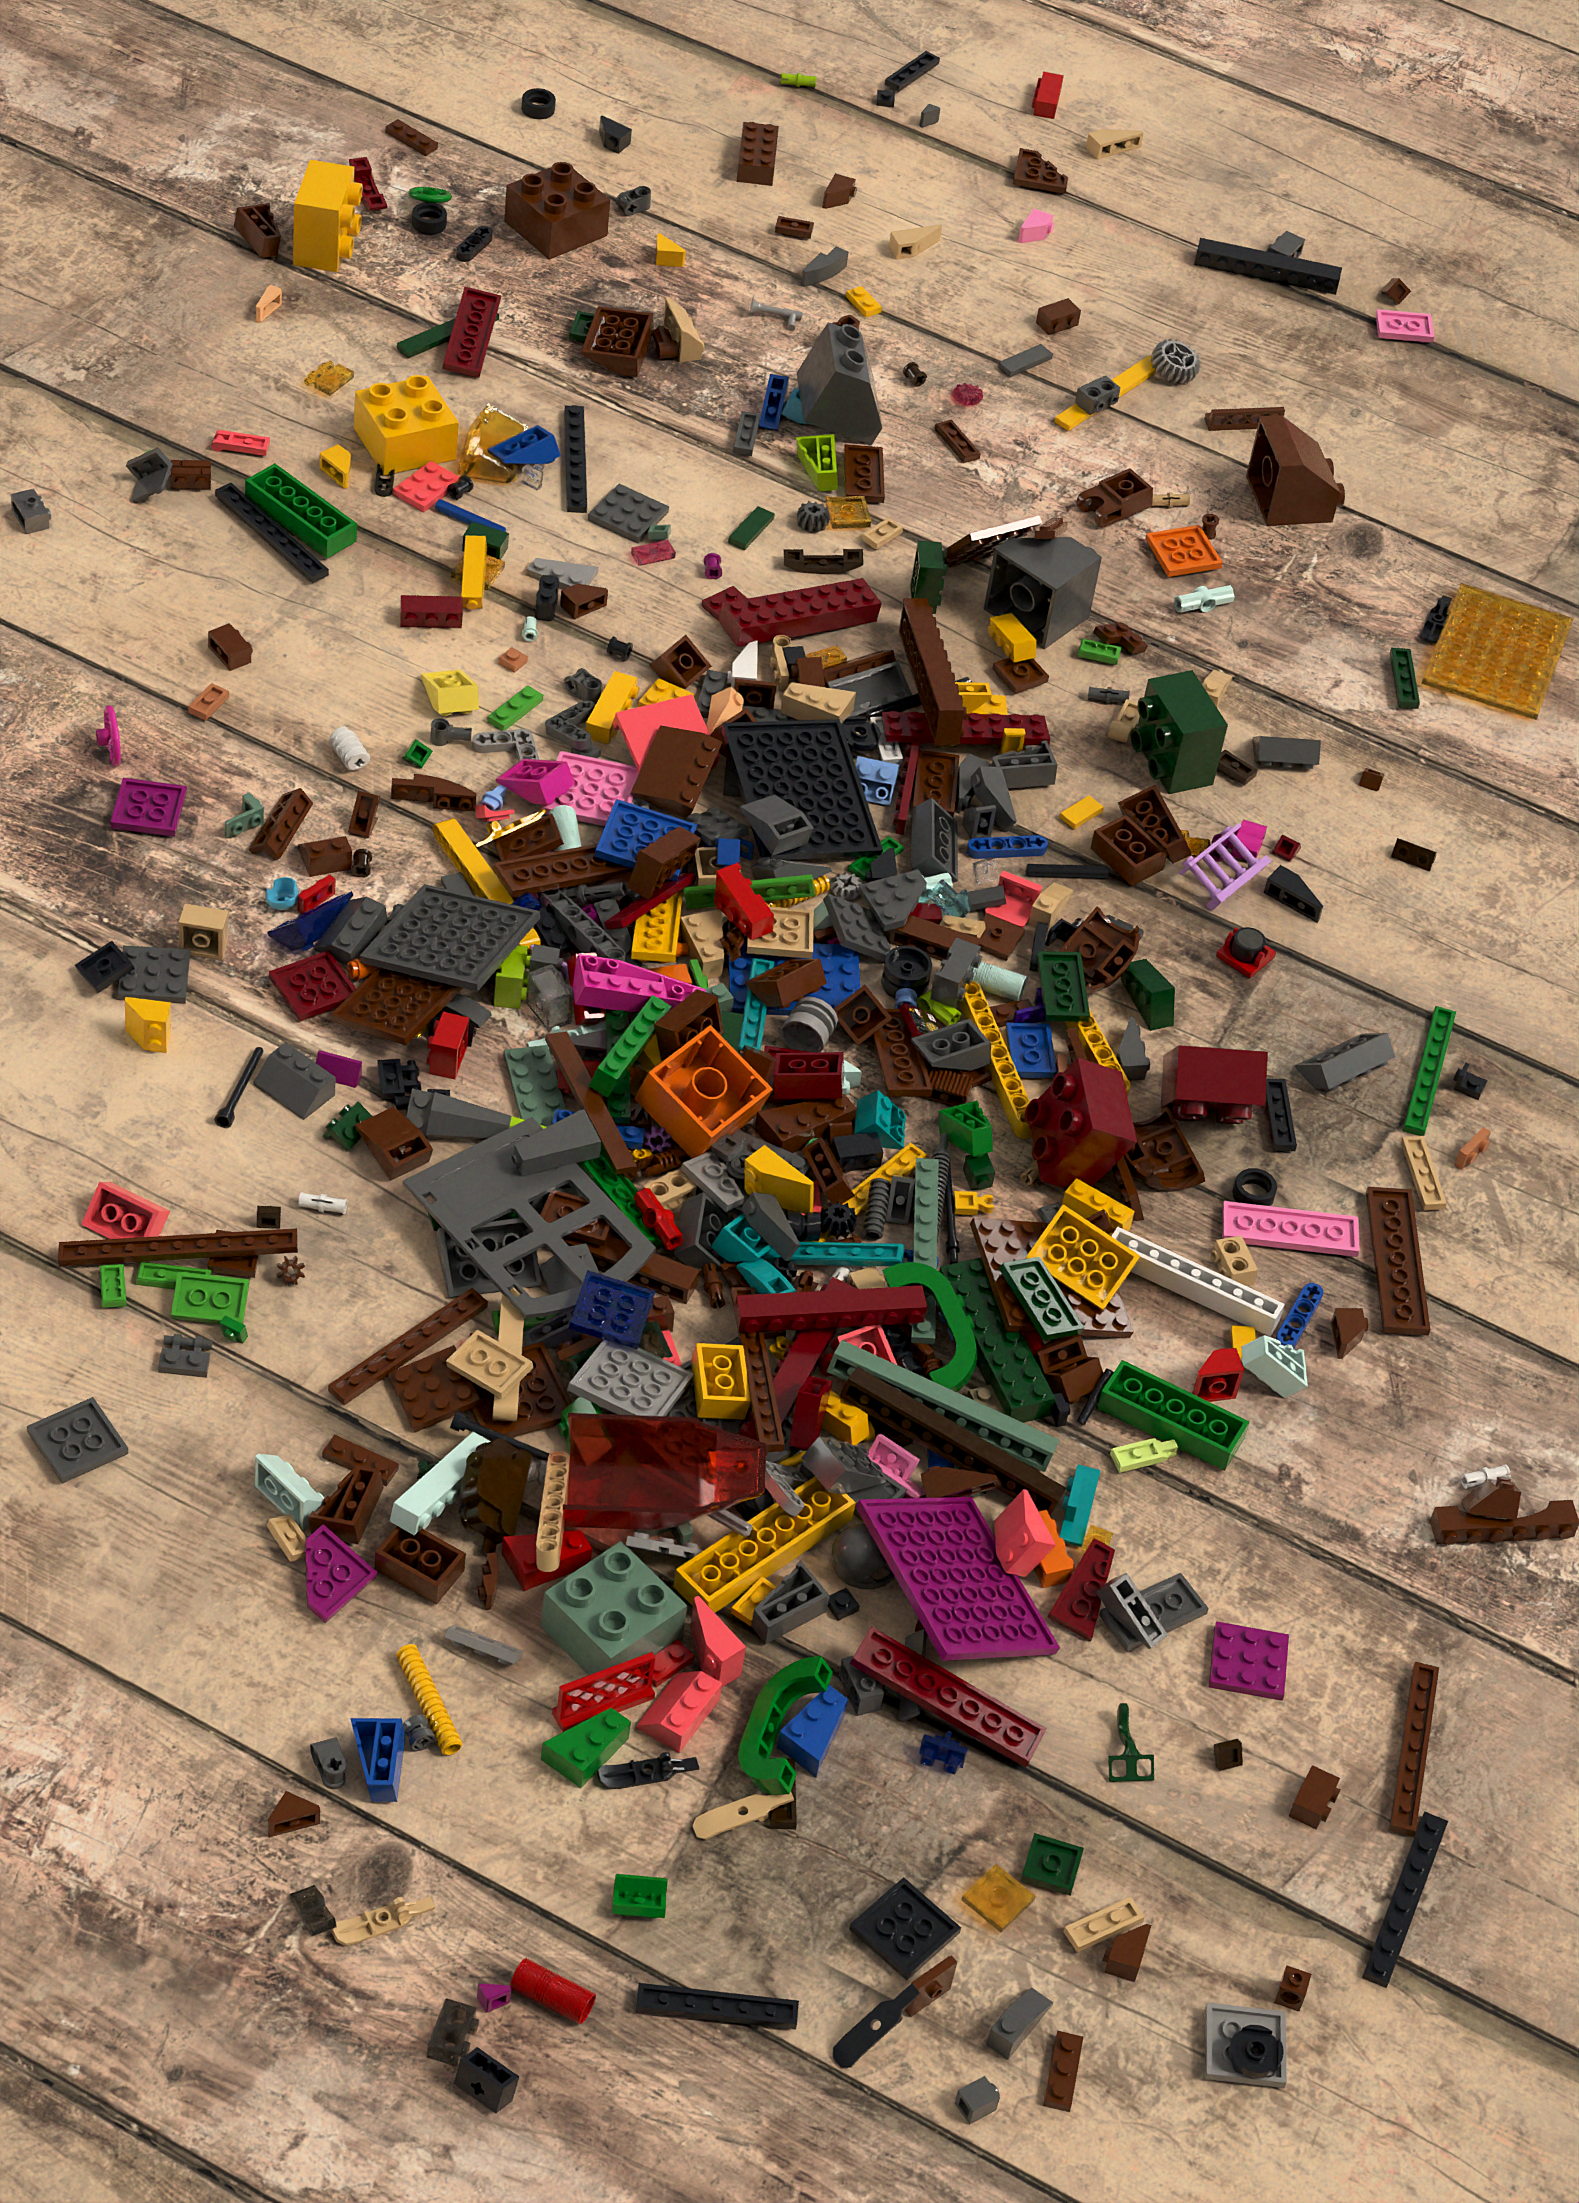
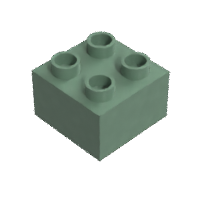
[541,1541,687,1689]

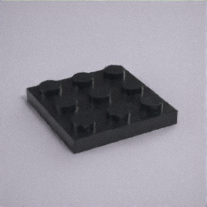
[849,1877,961,1980]

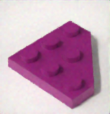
[305,1524,378,1623]

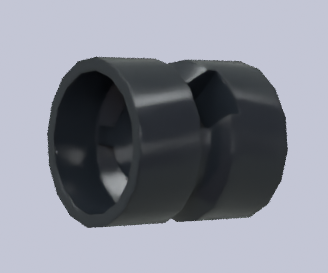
[786,1211,821,1242]

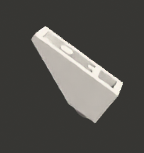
[727,641,758,688]

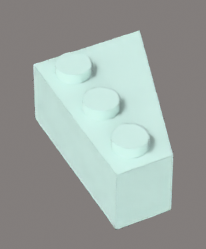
[1241,1335,1308,1398]

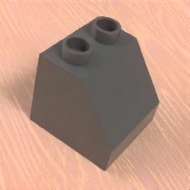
[797,322,882,445]
[984,537,1102,650]

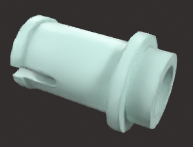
[522,616,538,642]

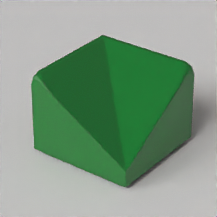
[402,739,433,768]

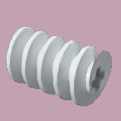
[329,726,370,771]

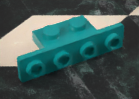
[1060,1465,1100,1547]

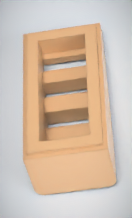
[256,285,282,323]

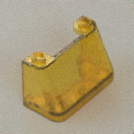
[458,403,528,484]

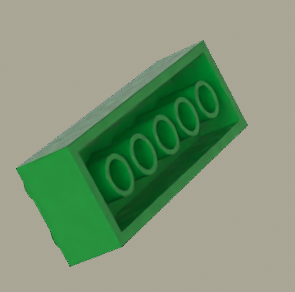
[245,463,357,559]
[1097,1360,1250,1471]

